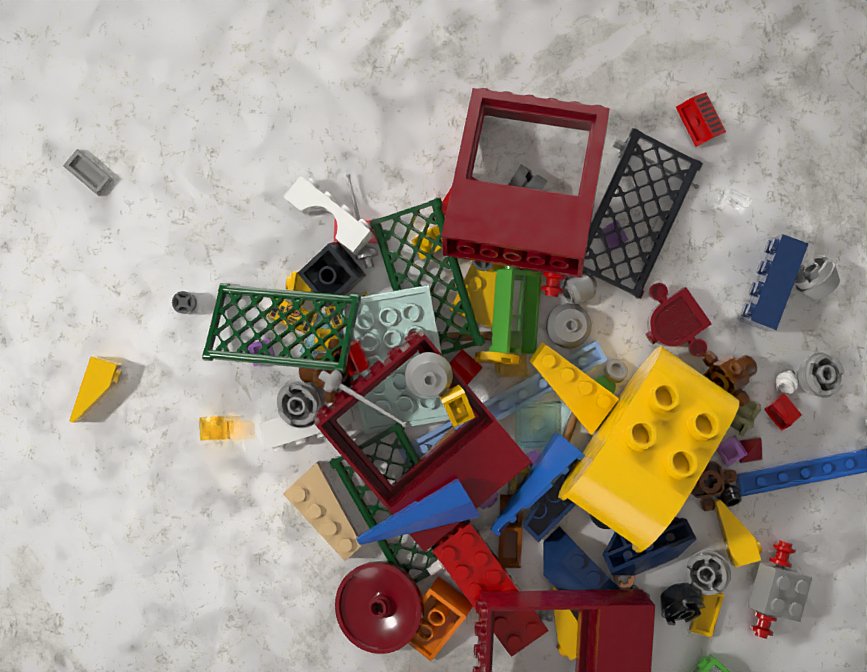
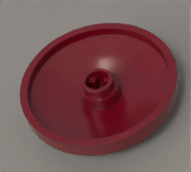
[335,561,424,654]

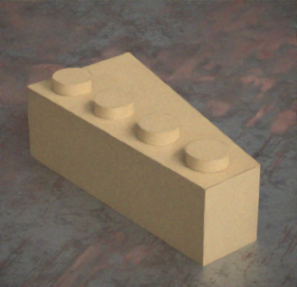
[283,461,362,561]

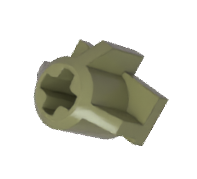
[730,399,761,437]

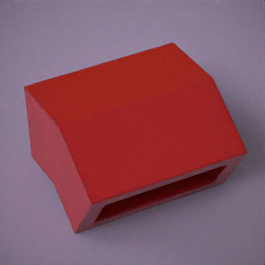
[339,339,370,376]
[449,349,483,385]
[764,393,802,431]

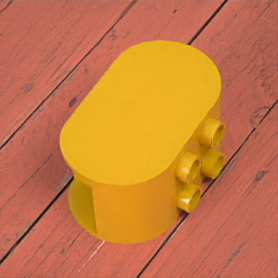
[558,346,739,553]

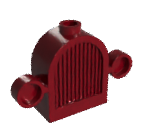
[645,283,712,357]

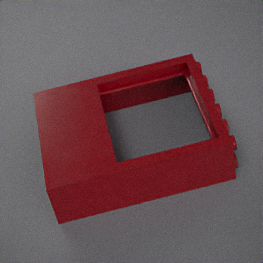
[442,88,610,278]
[315,330,532,552]
[472,589,655,672]

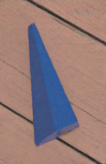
[490,433,585,536]
[356,478,480,545]

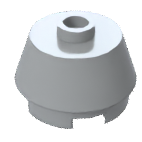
[795,255,840,300]
[546,303,592,348]
[405,352,453,399]
[797,352,844,398]
[277,381,321,425]
[686,550,731,595]

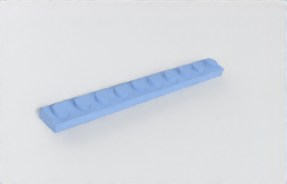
[398,340,608,469]

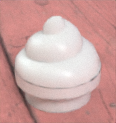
[775,370,799,394]

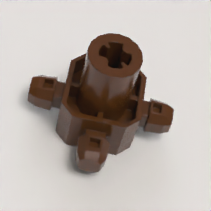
[299,339,353,404]
[702,351,758,407]
[690,460,737,511]

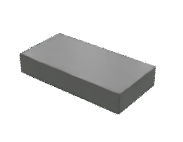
[63,149,113,196]

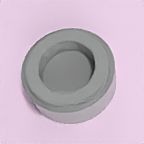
[604,359,628,383]

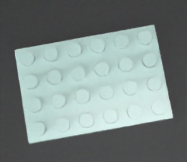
[339,285,450,434]

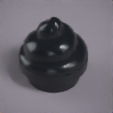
[719,483,742,507]

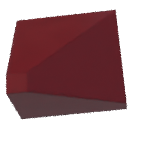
[739,437,763,463]

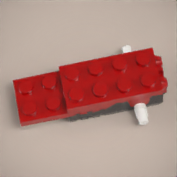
[427,519,549,657]

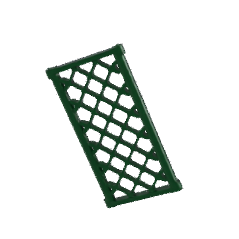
[369,197,485,355]
[202,283,361,374]
[329,422,438,583]

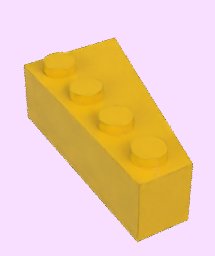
[529,342,619,435]

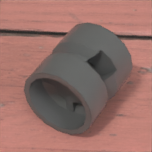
[508,164,548,190]

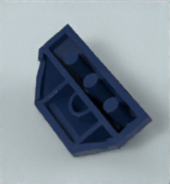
[602,517,697,576]
[543,526,620,590]

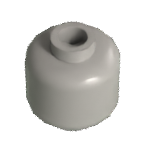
[562,272,597,305]

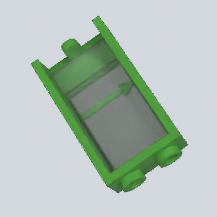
[489,266,542,354]

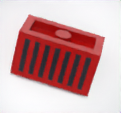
[676,92,726,147]

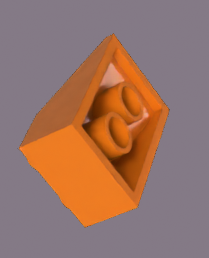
[408,576,473,661]

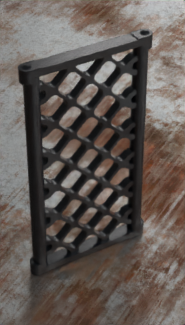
[583,128,703,299]

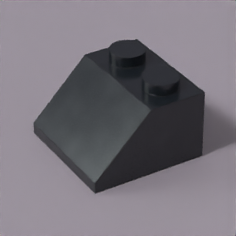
[298,241,367,307]

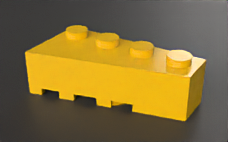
[450,262,504,330]

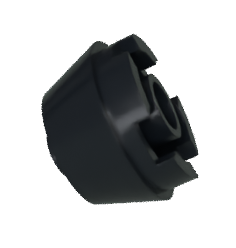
[660,583,706,626]

